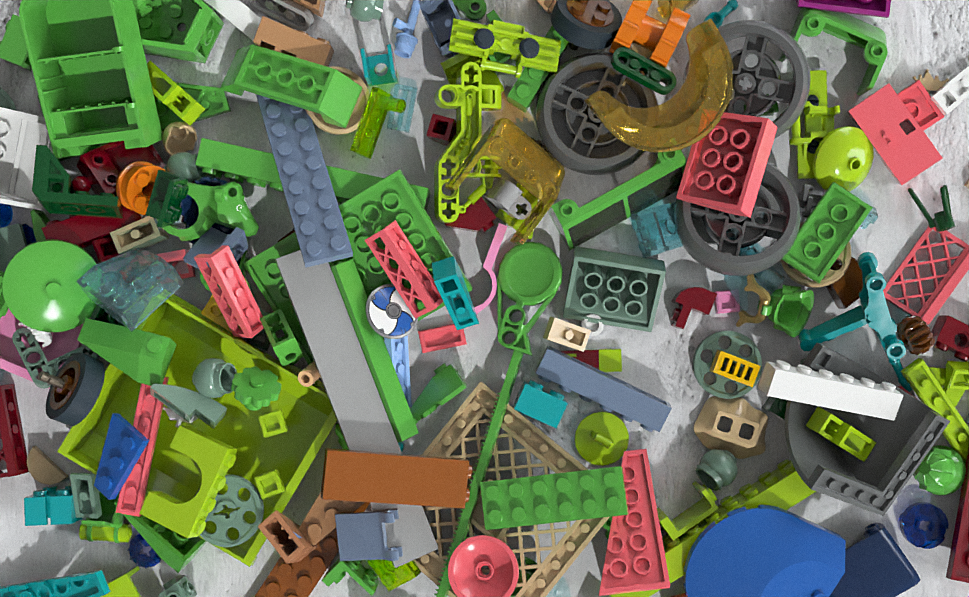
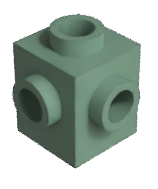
[158,576,197,597]

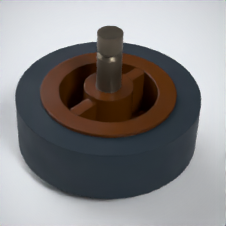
[550,0,622,50]
[38,352,105,426]

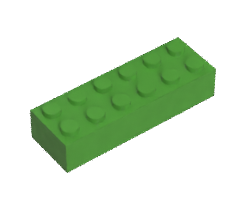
[480,466,629,530]

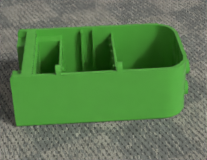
[19,0,162,158]

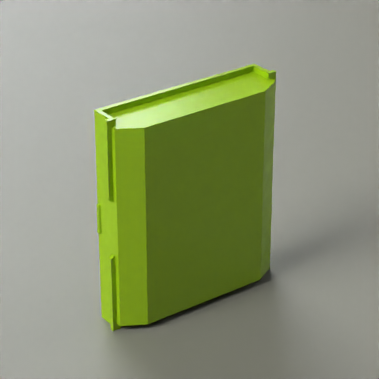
[57,288,337,567]

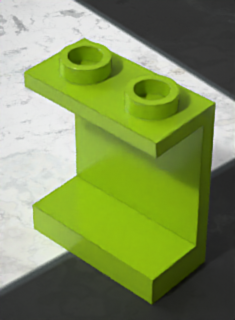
[657,481,719,541]

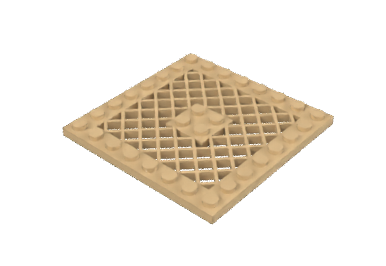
[410,382,609,597]

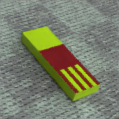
[561,349,622,372]

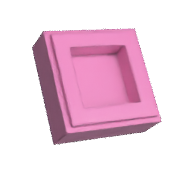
[714,289,740,314]

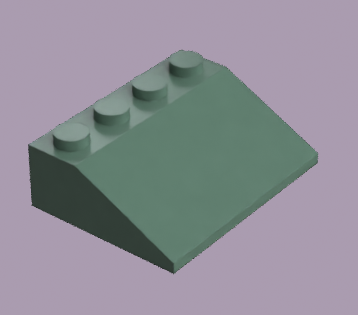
[563,246,666,332]

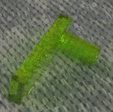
[350,86,406,159]

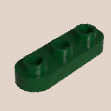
[611,47,677,95]

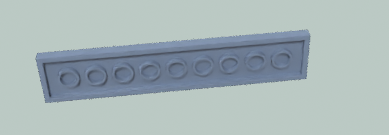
[255,94,353,268]

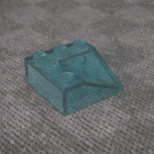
[76,248,184,332]

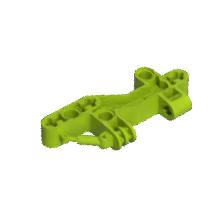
[434,62,502,223]

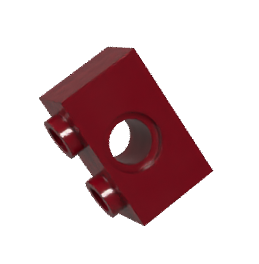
[931,315,969,362]

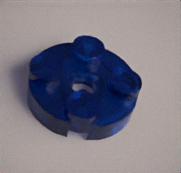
[899,502,949,549]

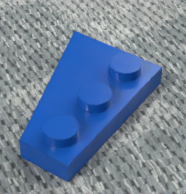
[94,413,149,500]

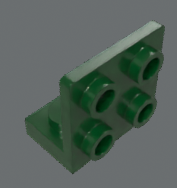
[145,170,189,228]

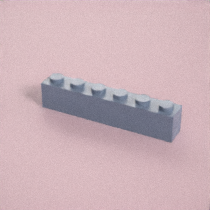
[536,345,672,432]

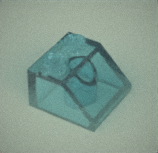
[630,202,683,258]

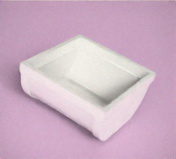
[0,107,53,210]

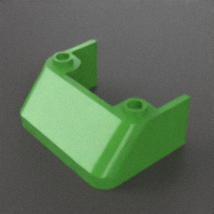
[779,8,888,96]

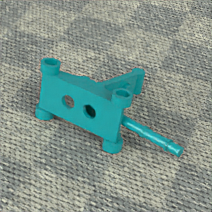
[798,252,913,392]

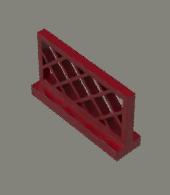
[0,383,29,478]

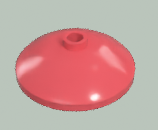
[448,535,519,597]

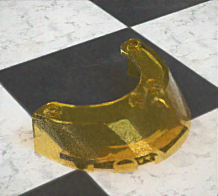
[584,19,733,152]

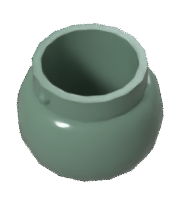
[346,0,384,22]
[164,152,206,183]
[192,358,237,398]
[695,449,738,491]

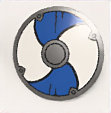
[365,284,418,339]

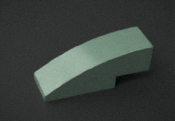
[150,384,227,429]

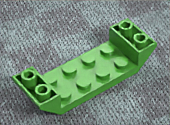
[220,44,362,128]

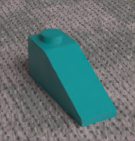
[432,256,479,330]

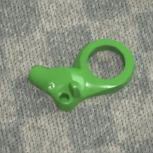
[157,181,259,241]

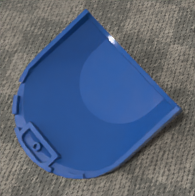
[683,505,846,597]

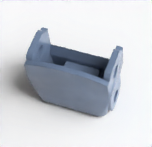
[419,0,461,58]

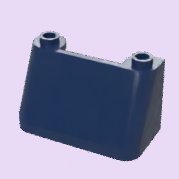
[829,523,920,597]

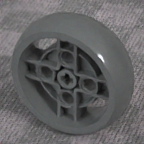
[683,20,811,139]
[536,52,658,175]
[674,162,801,276]

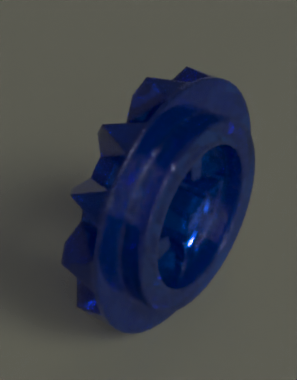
[127,533,162,569]

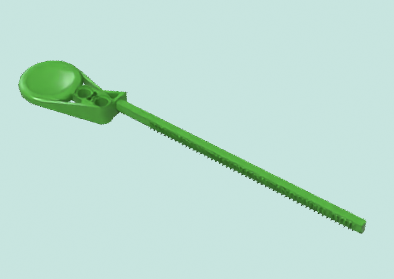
[434,242,563,597]

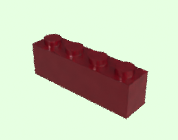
[41,204,142,248]

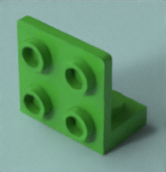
[322,558,379,596]

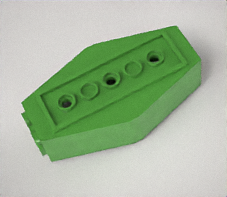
[137,0,224,63]

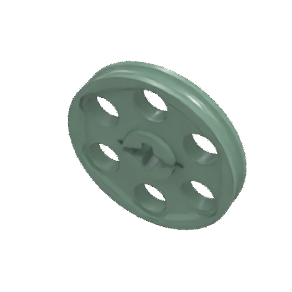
[692,331,762,399]
[194,474,264,547]

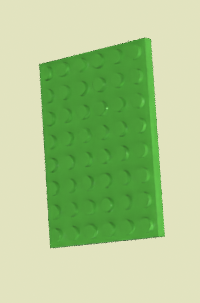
[243,169,473,365]

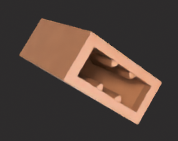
[258,510,318,564]

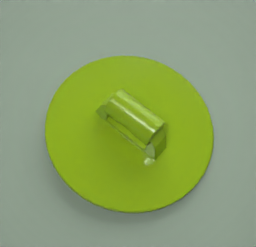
[575,412,629,466]

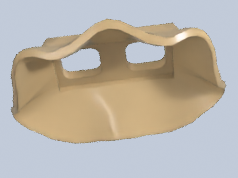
[694,396,768,459]

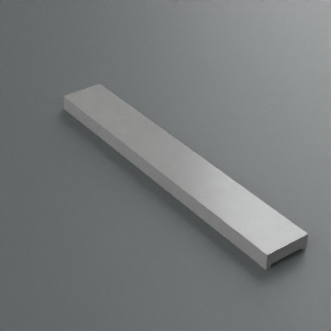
[275,250,438,568]

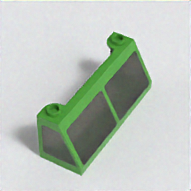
[548,138,686,251]

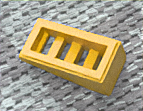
[709,350,761,387]

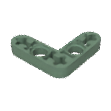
[12,328,99,389]

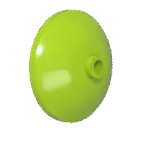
[813,126,874,192]

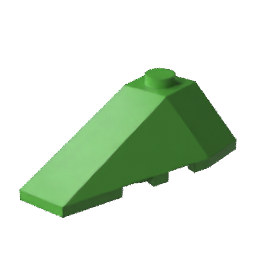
[77,318,177,386]
[410,363,467,424]
[114,500,207,573]

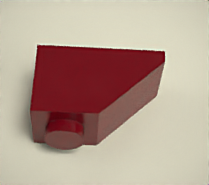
[444,197,496,233]

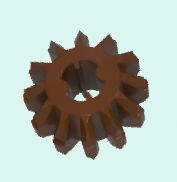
[897,315,935,355]

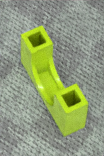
[139,425,237,538]

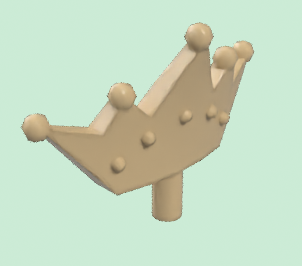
[913,69,949,95]

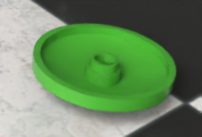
[2,239,103,332]

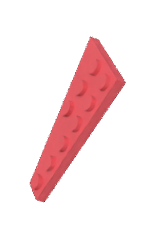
[599,449,670,596]

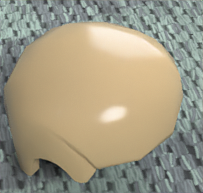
[162,122,197,156]

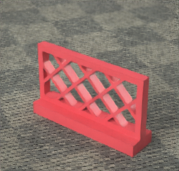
[883,225,969,325]

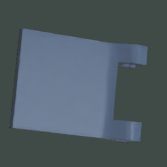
[335,509,403,561]

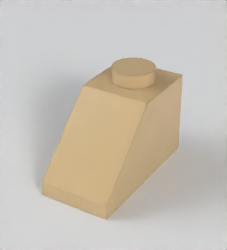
[110,216,169,254]

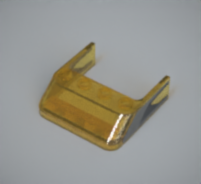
[445,118,565,245]

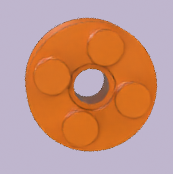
[116,161,165,215]

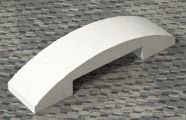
[202,0,261,41]
[931,65,969,116]

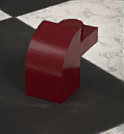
[426,113,456,146]
[670,287,717,329]

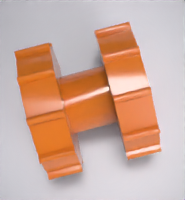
[609,0,691,68]

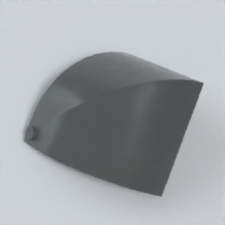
[785,343,950,516]

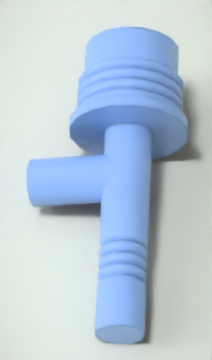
[392,0,420,59]

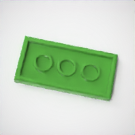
[782,182,873,284]

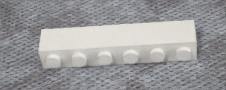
[758,360,903,421]

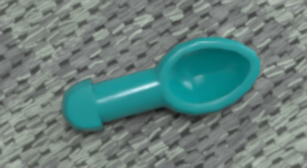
[703,0,738,31]

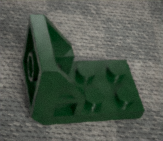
[32,145,123,218]

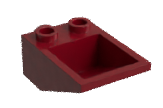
[71,141,166,197]

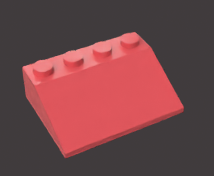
[676,109,778,218]

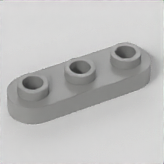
[250,0,314,31]

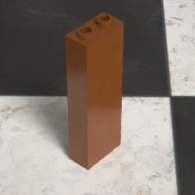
[320,448,472,508]

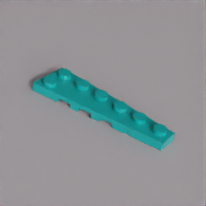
[0,570,111,597]

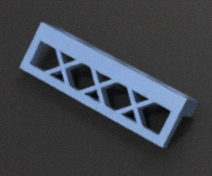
[384,335,412,408]

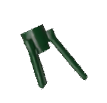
[908,185,956,232]

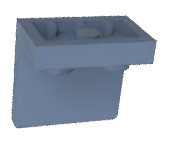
[183,227,248,270]

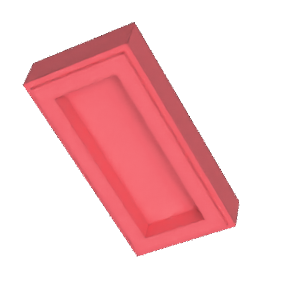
[418,324,467,353]

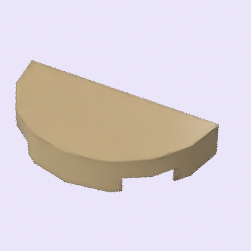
[27,446,69,485]

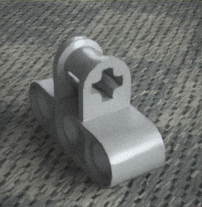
[482,178,532,220]

